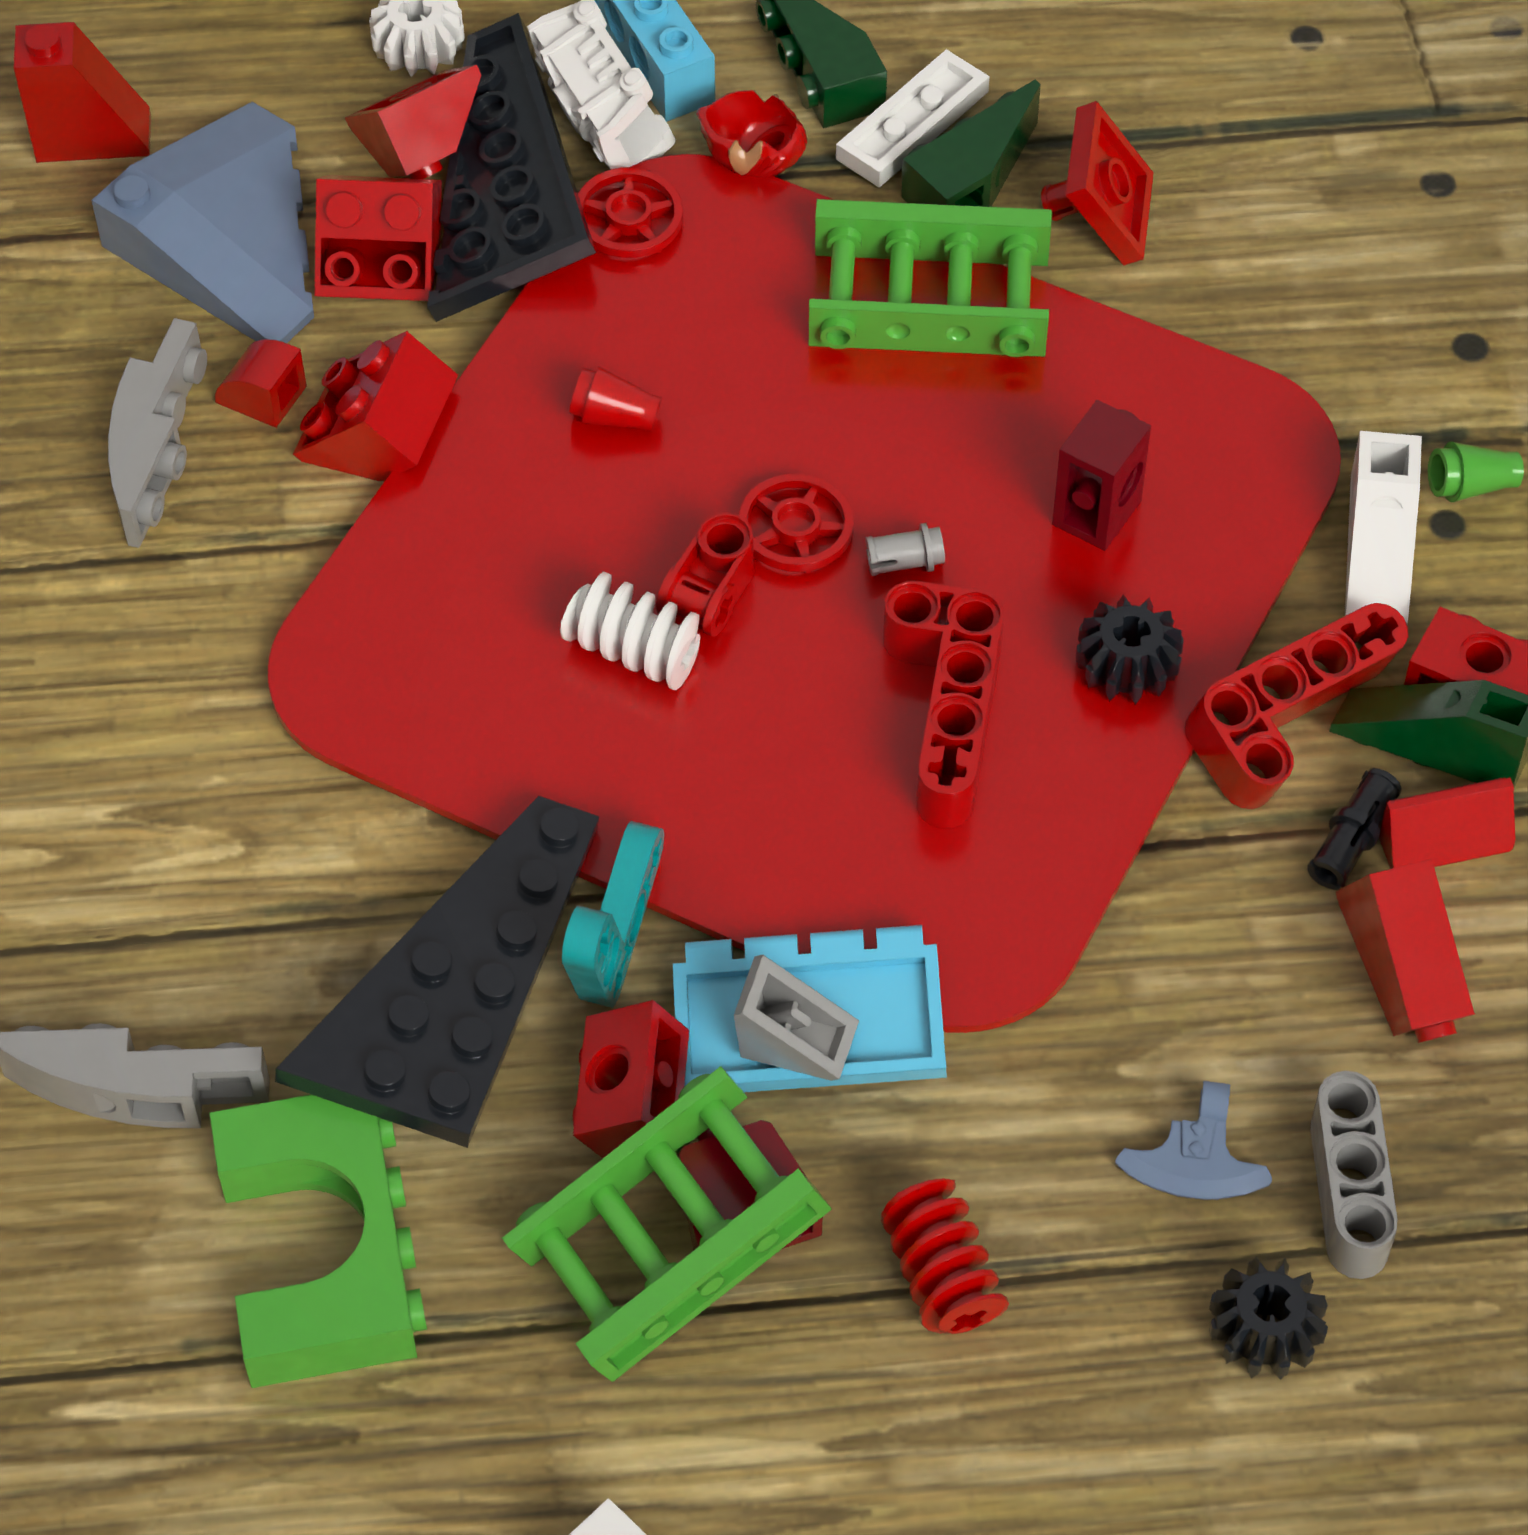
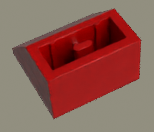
[314,175,442,301]
[293,331,458,482]

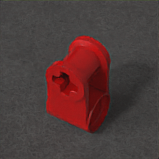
[656,512,755,637]

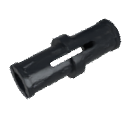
[1307,768,1402,890]

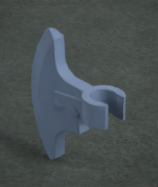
[1115,1081,1272,1200]

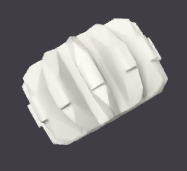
[369,0,465,78]

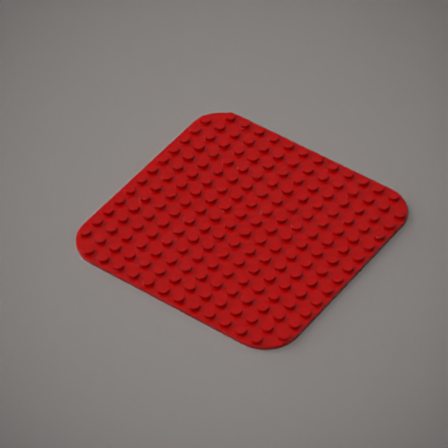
[268,154,1341,1033]

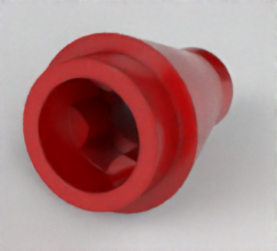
[569,366,662,432]

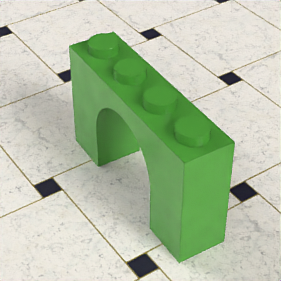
[209,1094,427,1388]

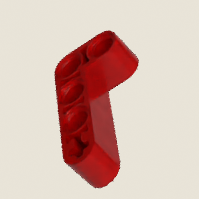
[883,581,1003,828]
[1185,603,1408,809]

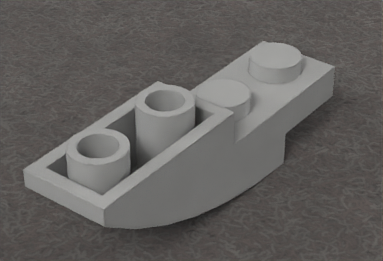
[108,318,207,548]
[0,1023,270,1128]

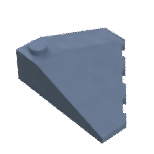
[91,102,314,343]

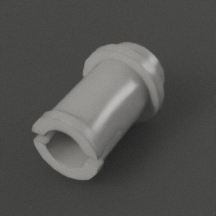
[865,523,945,576]

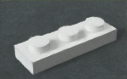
[836,49,990,188]

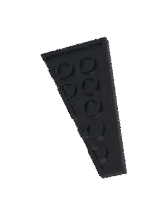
[275,796,600,1148]

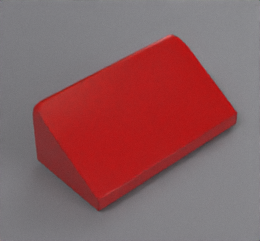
[1379,777,1515,869]

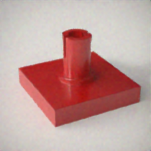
[1041,101,1154,265]

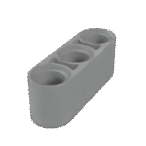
[1310,1071,1398,1279]

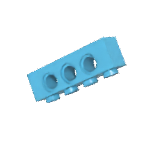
[594,0,716,122]

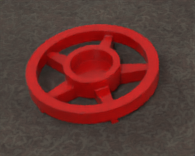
[578,167,683,258]
[739,473,854,574]

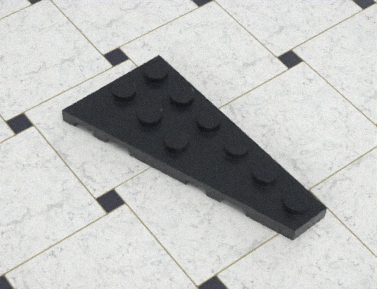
[427,13,596,322]

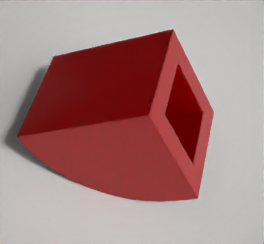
[215,339,307,428]

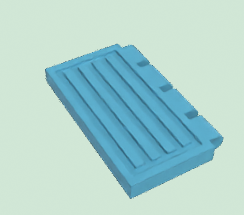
[673,925,947,1092]

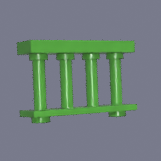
[809,199,1052,357]
[502,1066,832,1382]

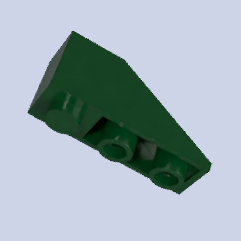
[755,0,887,129]
[901,79,1041,207]
[1329,680,1528,788]

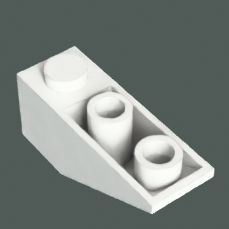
[1345,431,1422,625]

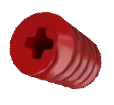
[881,1178,1009,1334]

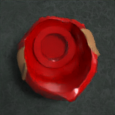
[696,90,808,177]

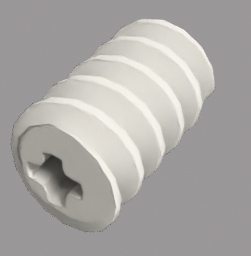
[560,572,700,690]

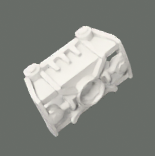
[527,0,676,169]

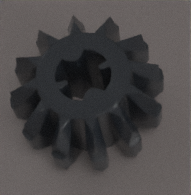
[1075,594,1184,705]
[1209,1256,1328,1380]

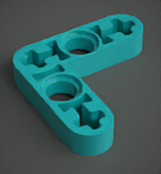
[562,821,664,1008]

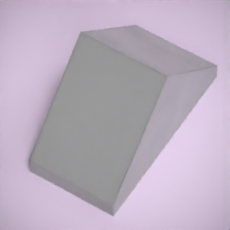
[734,955,859,1081]

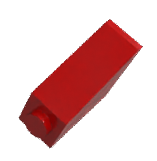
[13,22,151,163]
[1335,859,1475,1043]

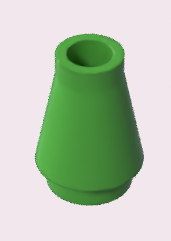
[1428,442,1524,502]

